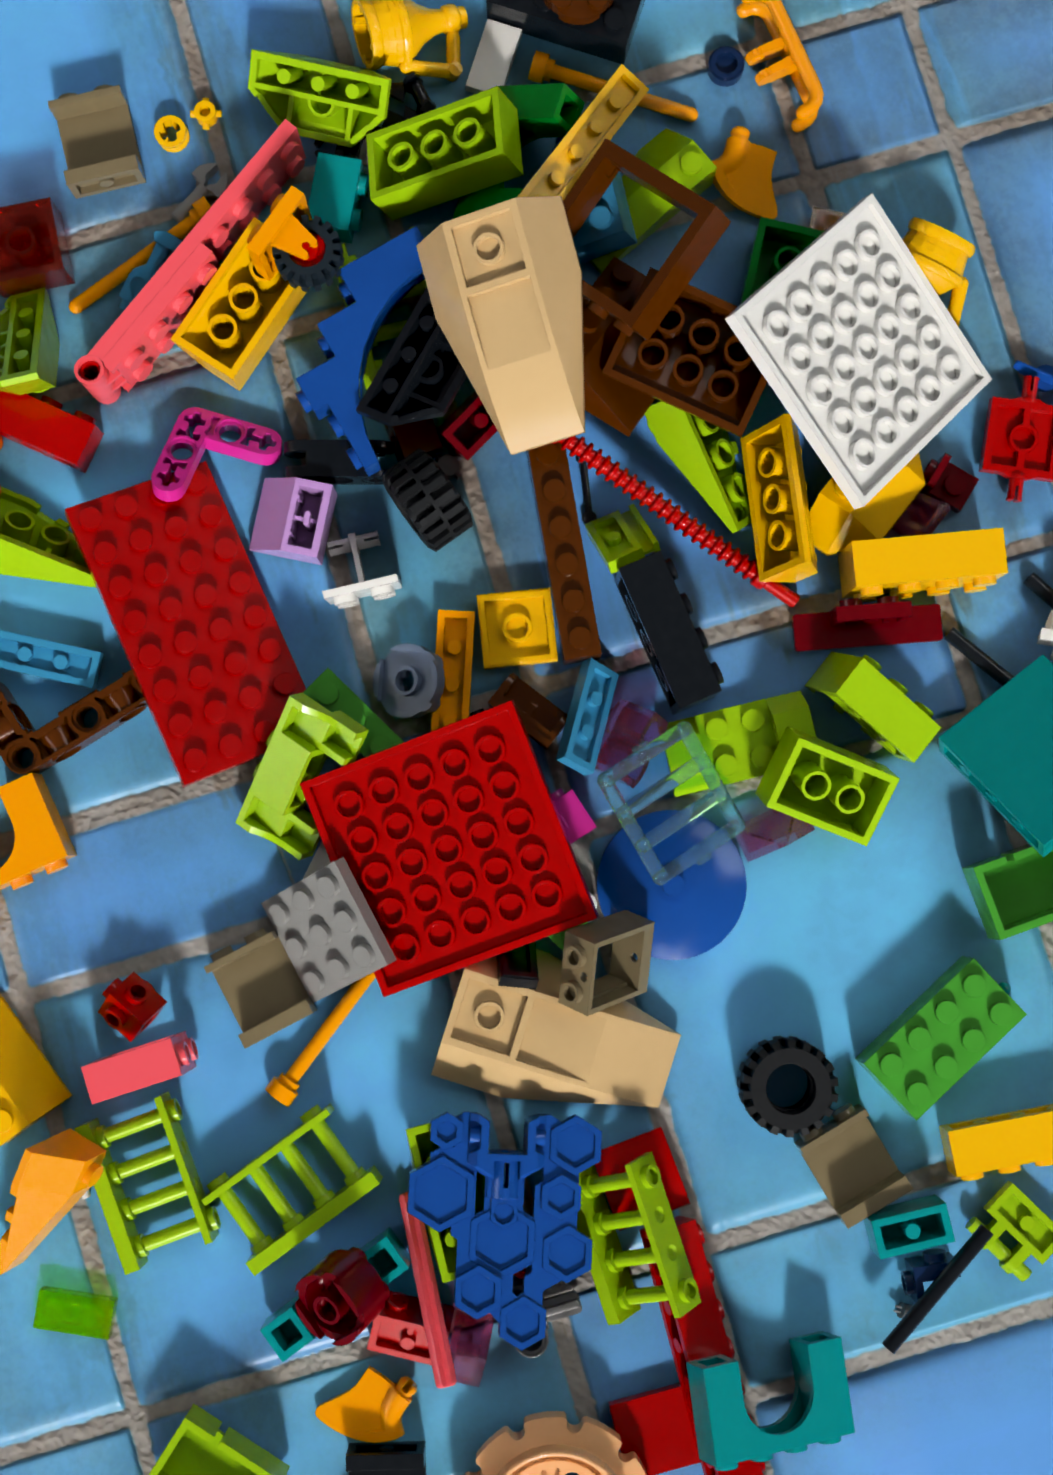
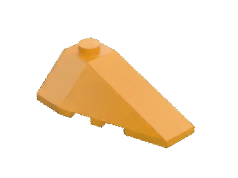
[0,1128,107,1275]

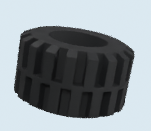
[382,448,473,552]
[737,1036,839,1137]

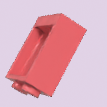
[81,1031,199,1105]

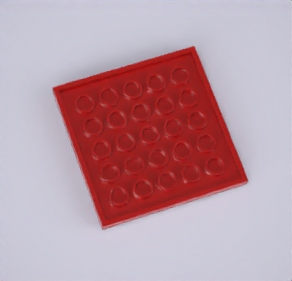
[300,699,598,997]

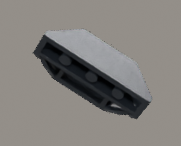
[356,287,467,427]

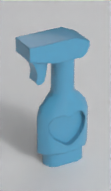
[118,230,183,310]

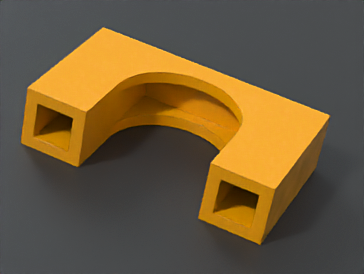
[0,772,77,890]

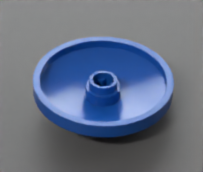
[596,810,747,960]

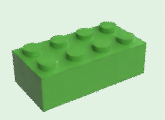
[855,956,1027,1120]

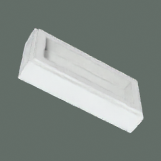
[465,19,522,94]

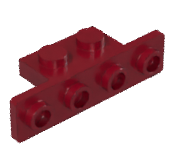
[792,596,943,652]

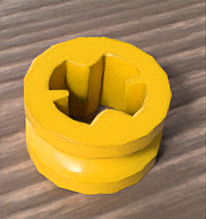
[154,115,190,153]

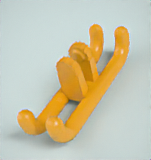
[736,0,824,133]

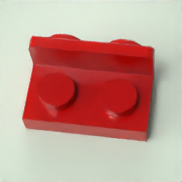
[367,1291,455,1365]

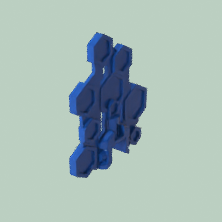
[407,1111,602,1351]

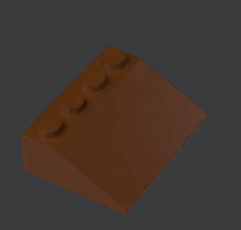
[583,256,655,437]
[602,267,767,437]

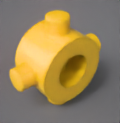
[190,97,222,130]

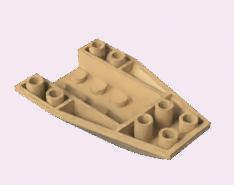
[416,196,585,455]
[431,949,681,1108]

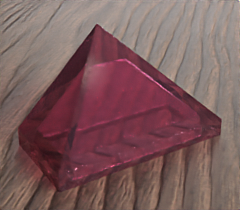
[731,809,815,862]

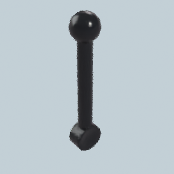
[575,455,597,525]

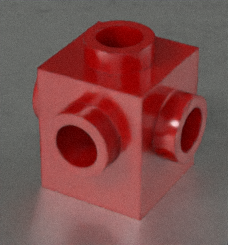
[98,972,167,1042]

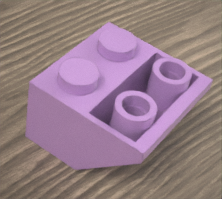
[249,477,338,565]

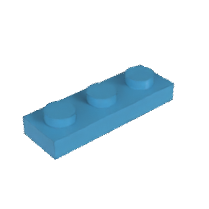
[0,630,105,690]
[556,658,619,776]

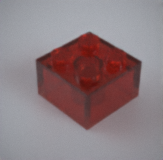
[0,197,75,298]

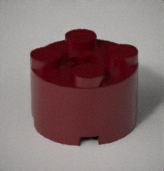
[295,1247,390,1346]

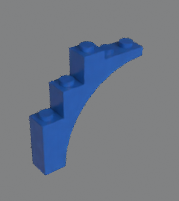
[295,226,425,477]

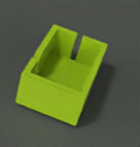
[149,1404,290,1475]

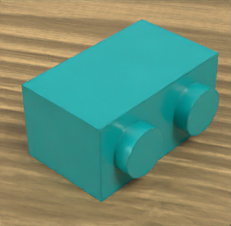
[308,152,369,243]
[864,1194,956,1260]

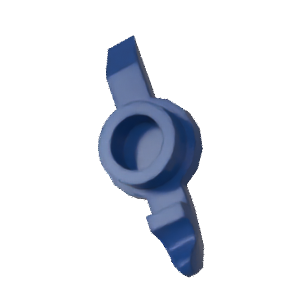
[1013,360,1053,392]

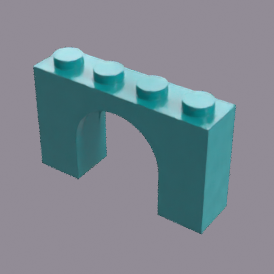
[686,1331,855,1471]

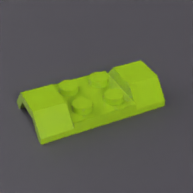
[657,690,817,798]

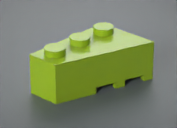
[805,651,941,763]

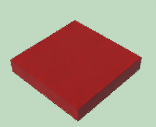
[608,1382,701,1475]

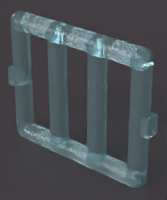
[597,721,746,885]

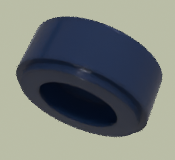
[707,46,745,87]

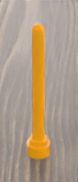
[528,50,698,122]
[69,196,211,314]
[265,972,376,1107]

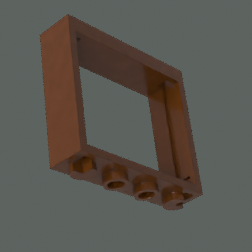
[563,139,731,341]

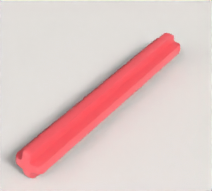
[399,1192,457,1389]

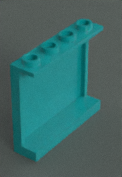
[938,654,1053,858]

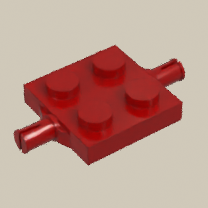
[978,375,1053,503]

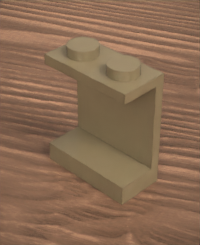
[48,85,146,199]
[204,928,317,1049]
[794,1103,913,1229]

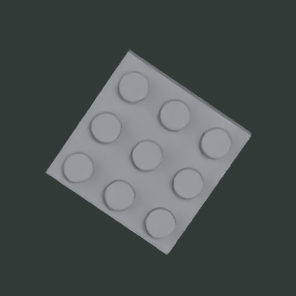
[261,857,397,1003]

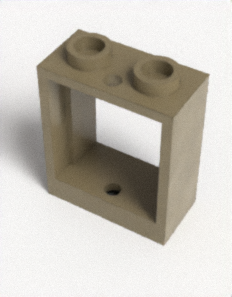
[558,910,655,1016]

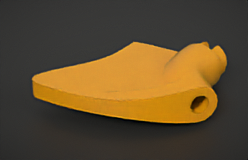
[712,126,778,220]
[315,1365,417,1443]

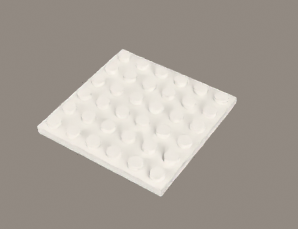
[725,193,992,510]

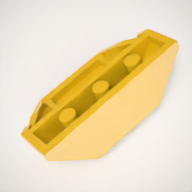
[809,453,925,556]

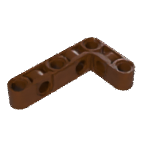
[0,669,148,775]

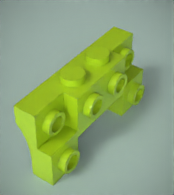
[235,692,369,861]

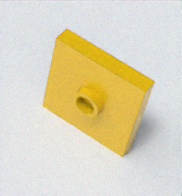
[476,587,558,670]

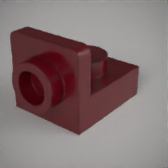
[921,453,979,513]

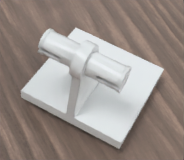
[322,530,402,609]

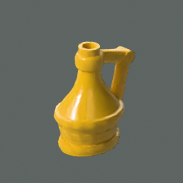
[351,0,468,82]
[902,217,976,327]

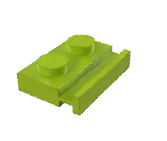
[585,504,662,574]

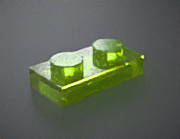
[33,1286,118,1340]

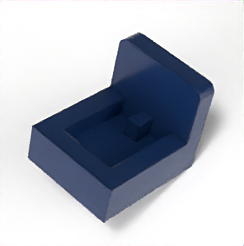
[901,1248,961,1303]

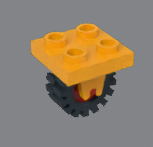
[246,185,344,292]

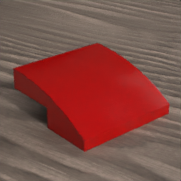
[595,1127,690,1231]

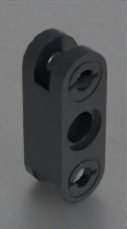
[284,440,395,485]

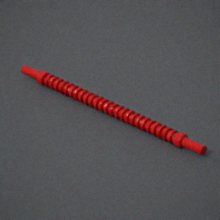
[552,436,800,608]

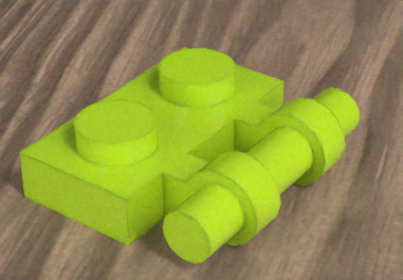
[965,1180,1053,1282]

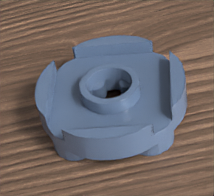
[373,643,445,719]

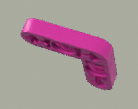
[151,407,282,502]

